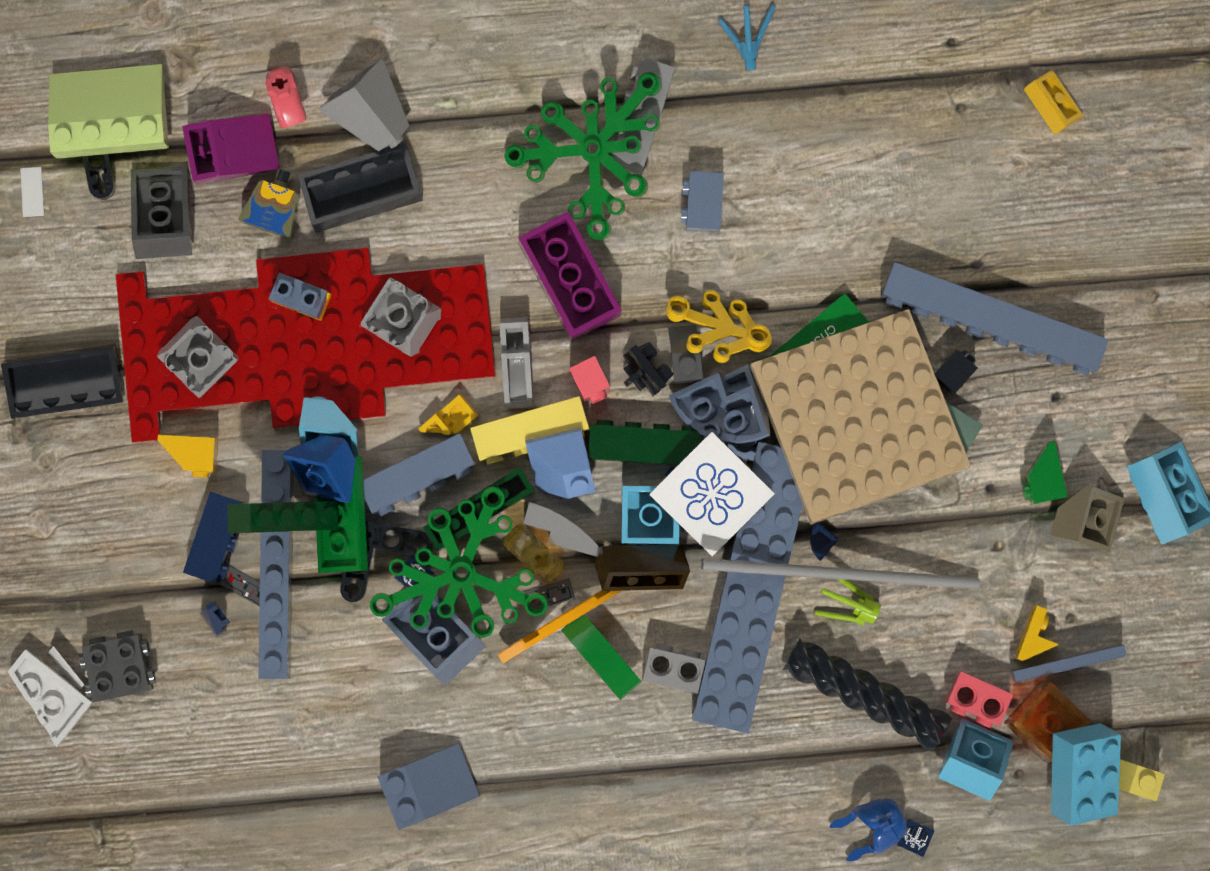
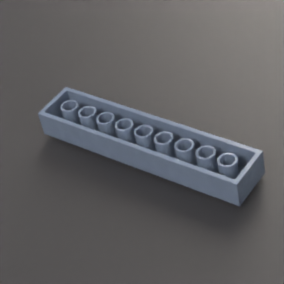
[692,442,803,734]

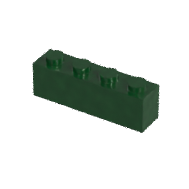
[588,420,704,466]
[423,466,536,552]
[227,501,338,533]

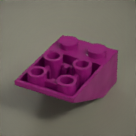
[182,114,280,186]

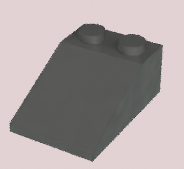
[131,166,192,259]

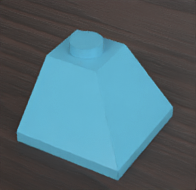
[299,397,359,456]

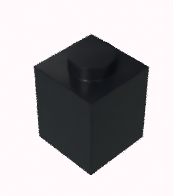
[934,349,978,395]

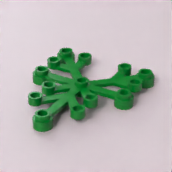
[504,72,662,241]
[370,486,548,638]

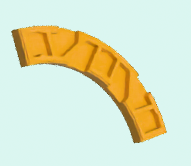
[498,590,621,663]

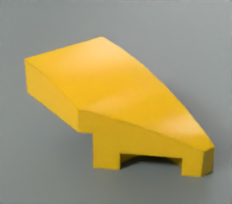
[418,394,479,435]

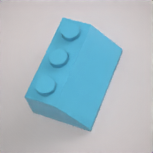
[1127,441,1210,545]

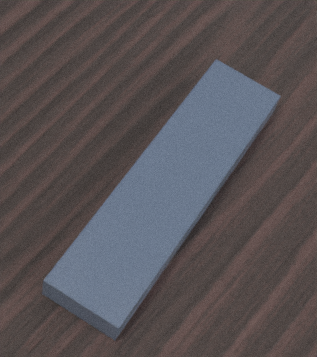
[1010,645,1127,682]

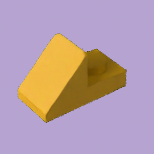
[1014,605,1059,661]

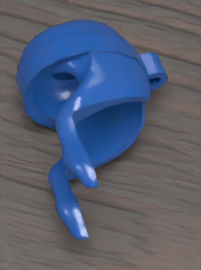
[829,798,908,862]

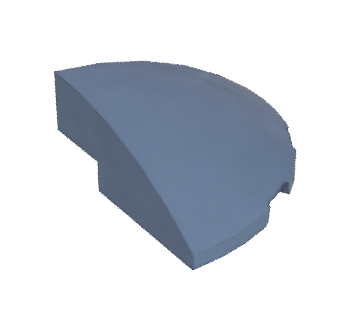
[669,365,770,443]

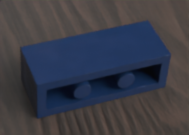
[183,492,244,584]

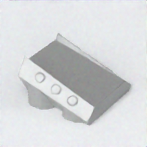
[361,278,441,357]
[157,316,239,398]

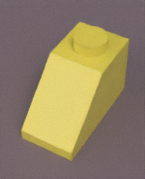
[1119,759,1165,802]

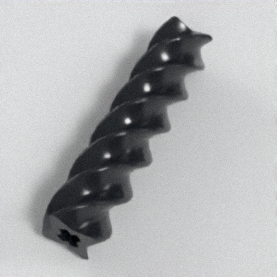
[782,638,952,750]

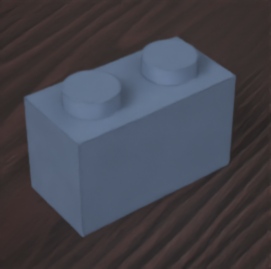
[681,171,724,233]

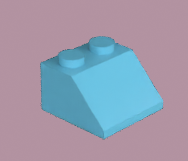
[938,718,1014,801]

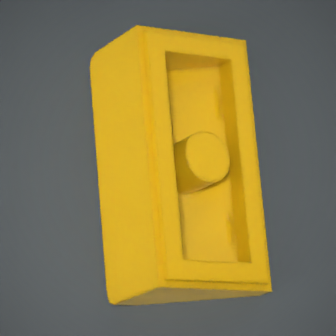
[1024,70,1084,134]

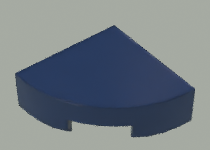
[810,522,839,561]

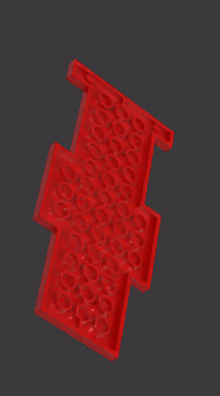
[115,248,496,443]

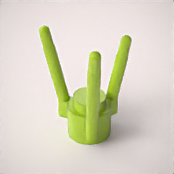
[814,579,881,626]

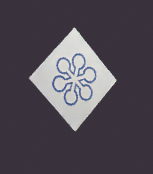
[649,432,775,556]

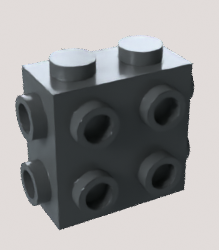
[79,630,156,703]

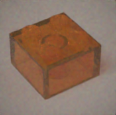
[1004,681,1091,763]

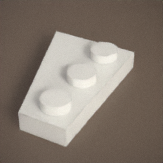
[8,649,93,747]

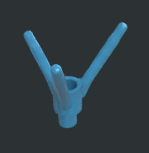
[718,4,776,70]

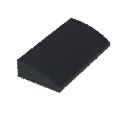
[298,142,423,233]
[1,344,124,419]

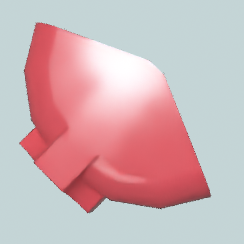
[265,66,306,128]

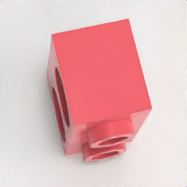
[569,356,610,404]
[944,671,1013,728]

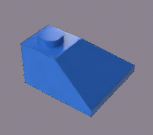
[283,435,356,503]

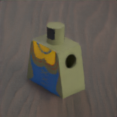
[238,169,300,240]

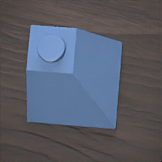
[525,428,596,499]

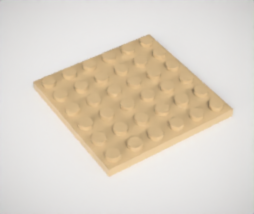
[750,309,971,524]

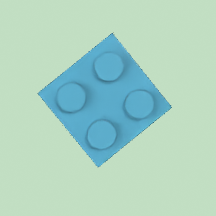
[622,486,679,544]

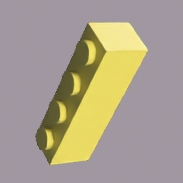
[470,396,589,465]

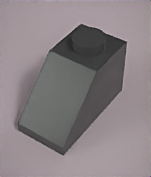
[668,325,703,384]

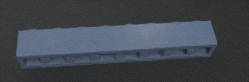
[881,262,1109,376]
[258,450,294,679]

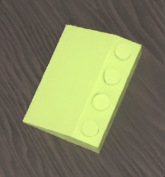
[48,64,169,159]

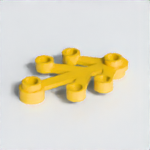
[665,290,772,363]

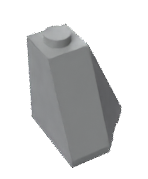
[319,59,409,151]

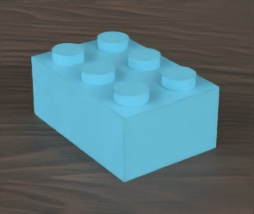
[1051,723,1121,826]

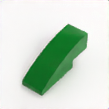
[561,614,642,700]

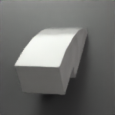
[499,316,533,408]
[523,502,600,557]

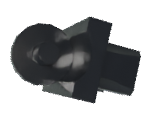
[623,342,674,396]

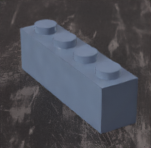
[363,433,476,516]

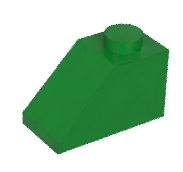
[1021,441,1067,505]

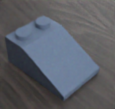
[382,594,486,686]
[378,743,480,830]

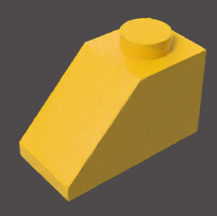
[158,435,218,478]

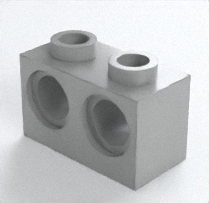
[642,643,706,694]

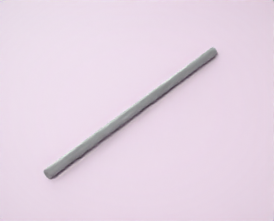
[701,558,980,589]

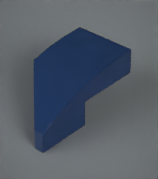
[200,601,230,637]

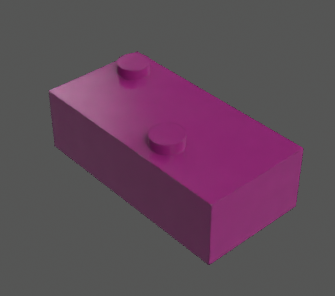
[518,211,622,342]

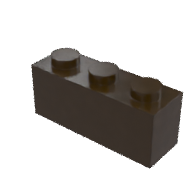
[595,544,690,591]

